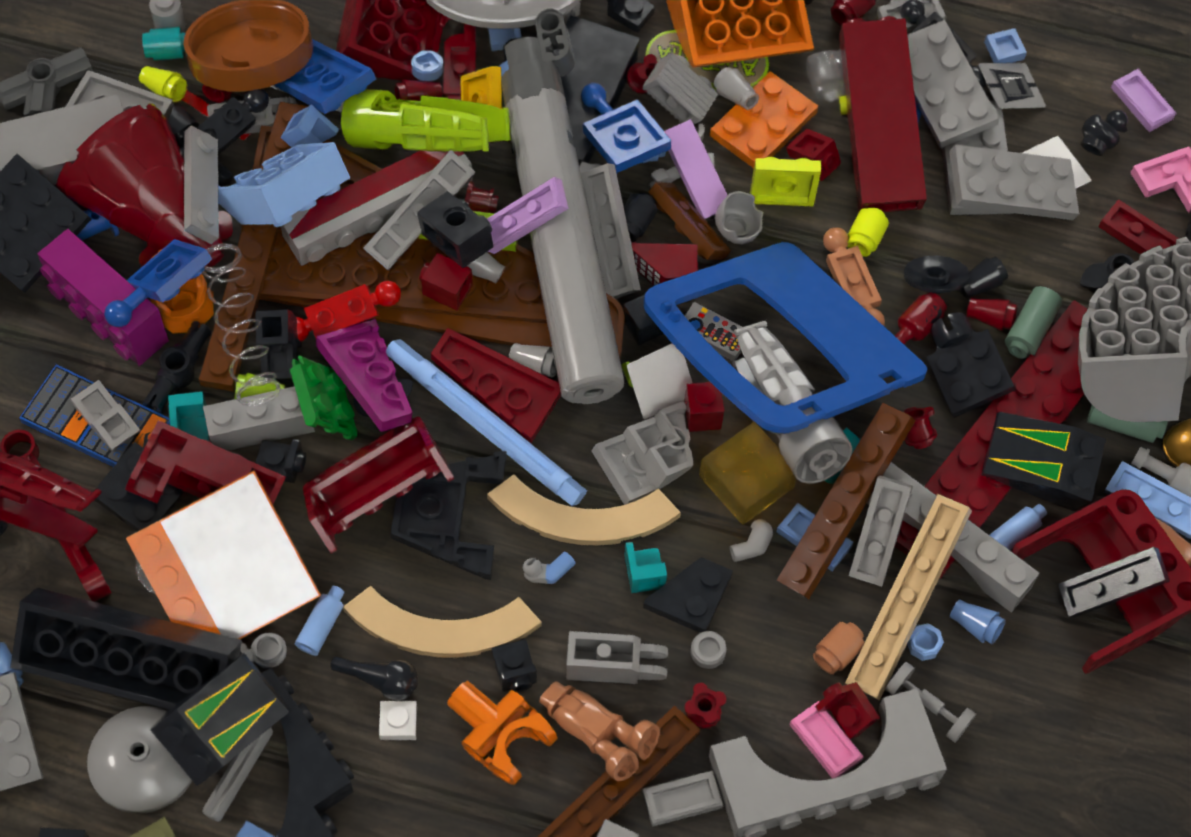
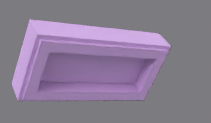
[1111,69,1176,132]

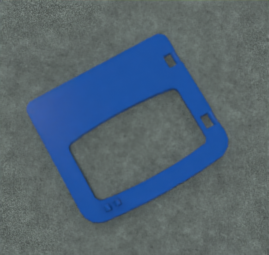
[643,242,927,434]

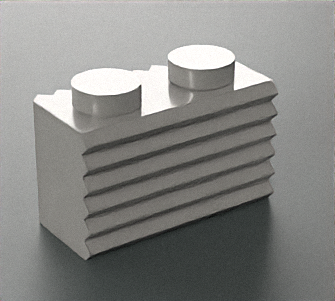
[643,53,718,125]

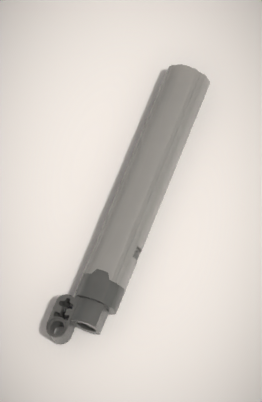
[501,8,624,404]

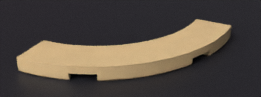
[487,475,681,546]
[343,585,542,658]

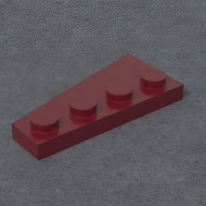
[431,328,561,444]

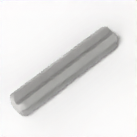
[203,727,273,822]

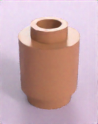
[813,622,864,674]

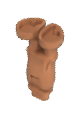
[539,681,660,781]

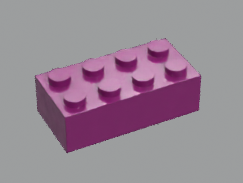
[37,229,169,366]

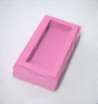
[789,701,864,779]

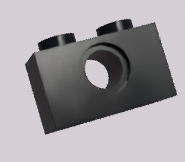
[417,191,494,268]

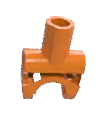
[447,680,558,785]

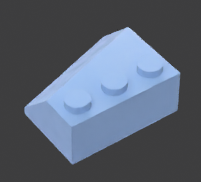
[218,142,350,227]

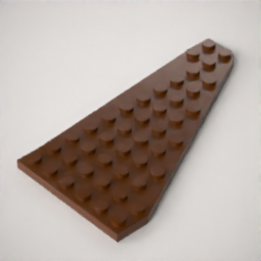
[238,125,625,362]

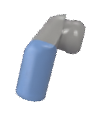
[522,551,576,584]

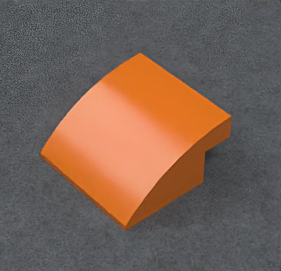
[666,0,814,68]

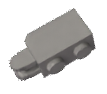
[566,631,668,684]

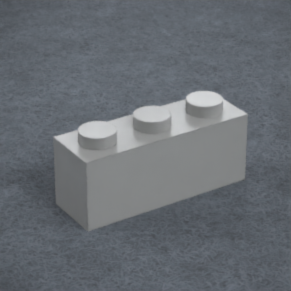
[203,386,315,451]

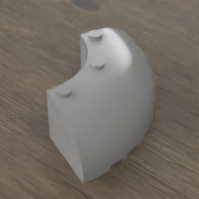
[1078,237,1191,422]

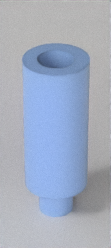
[989,504,1047,550]
[295,586,345,656]

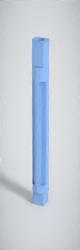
[386,339,587,506]

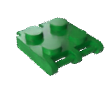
[290,355,357,440]

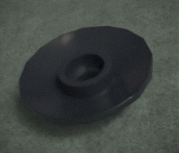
[903,256,970,294]

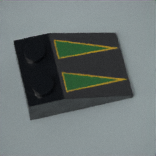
[981,412,1106,511]
[150,653,291,786]

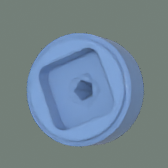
[412,51,443,81]

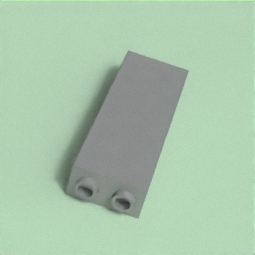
[0,94,124,185]

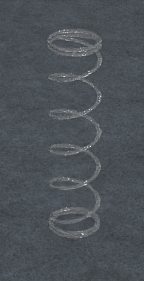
[202,244,281,406]

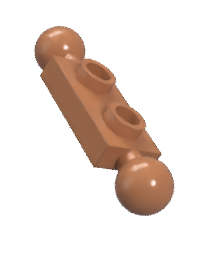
[823,227,885,326]

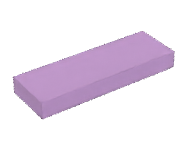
[664,119,728,219]
[487,177,569,254]

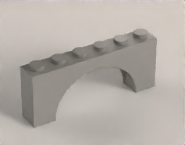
[709,688,947,837]

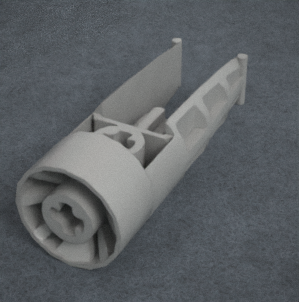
[732,321,852,484]

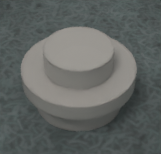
[251,633,287,668]

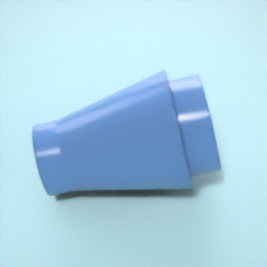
[950,599,1006,644]

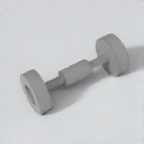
[885,662,976,743]

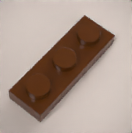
[649,182,731,260]

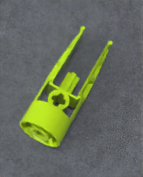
[341,89,511,152]

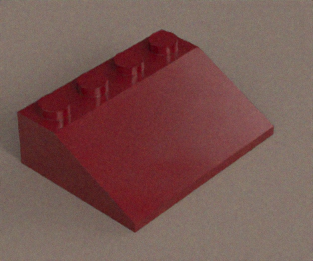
[336,0,443,82]

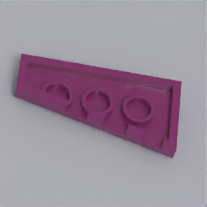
[316,319,413,432]

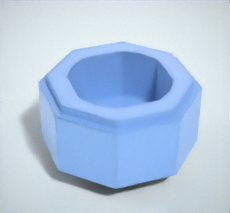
[907,623,944,661]

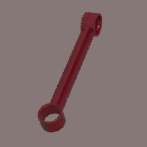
[0,429,112,602]

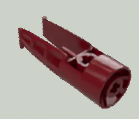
[0,451,101,551]

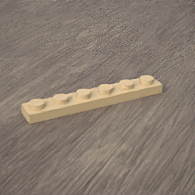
[845,494,972,701]

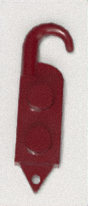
[439,15,476,100]

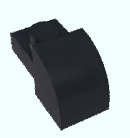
[256,309,302,380]

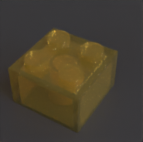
[699,422,797,525]

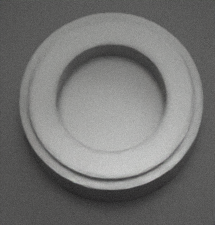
[691,631,727,669]

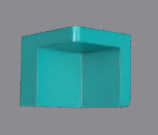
[168,391,209,441]
[624,542,667,593]

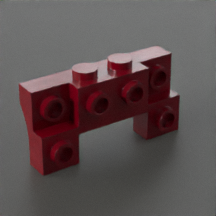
[125,420,286,504]

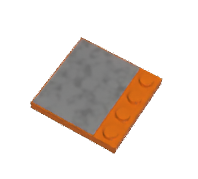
[126,471,321,640]

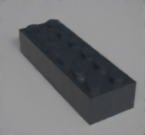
[10,588,242,709]

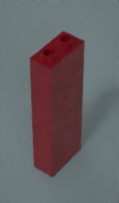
[839,16,927,213]

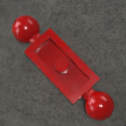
[296,280,401,342]

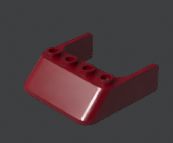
[303,416,455,554]
[1011,489,1191,675]

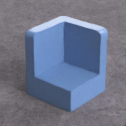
[280,105,339,147]

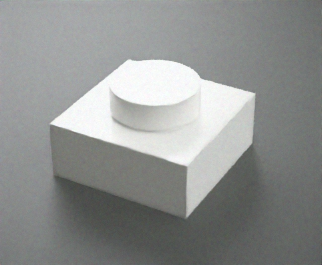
[379,701,417,740]

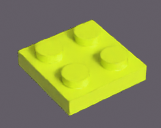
[750,157,821,206]

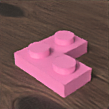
[1131,147,1191,213]

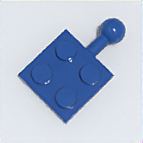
[581,83,672,173]
[104,239,212,327]

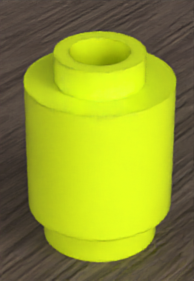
[847,207,889,257]

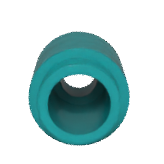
[142,27,186,61]

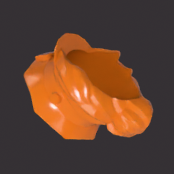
[150,249,214,334]

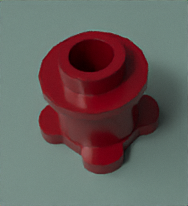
[627,54,658,94]
[464,181,499,214]
[904,406,938,449]
[684,683,726,729]

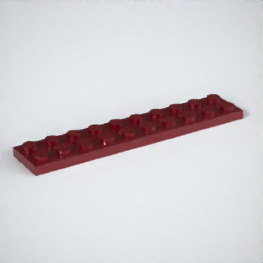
[895,300,1088,579]

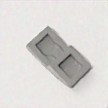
[71,380,140,451]

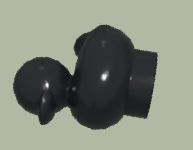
[1080,110,1128,156]

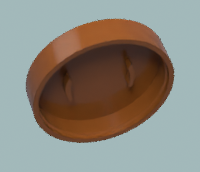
[184,0,313,92]

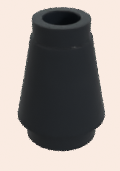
[959,256,1008,299]

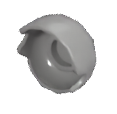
[715,191,763,244]

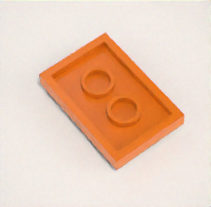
[710,71,818,168]

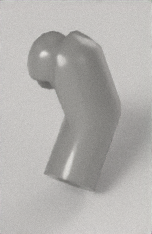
[730,519,773,562]

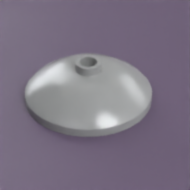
[87,706,192,813]

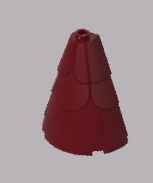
[56,103,225,268]

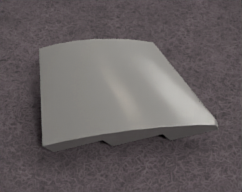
[591,401,693,505]

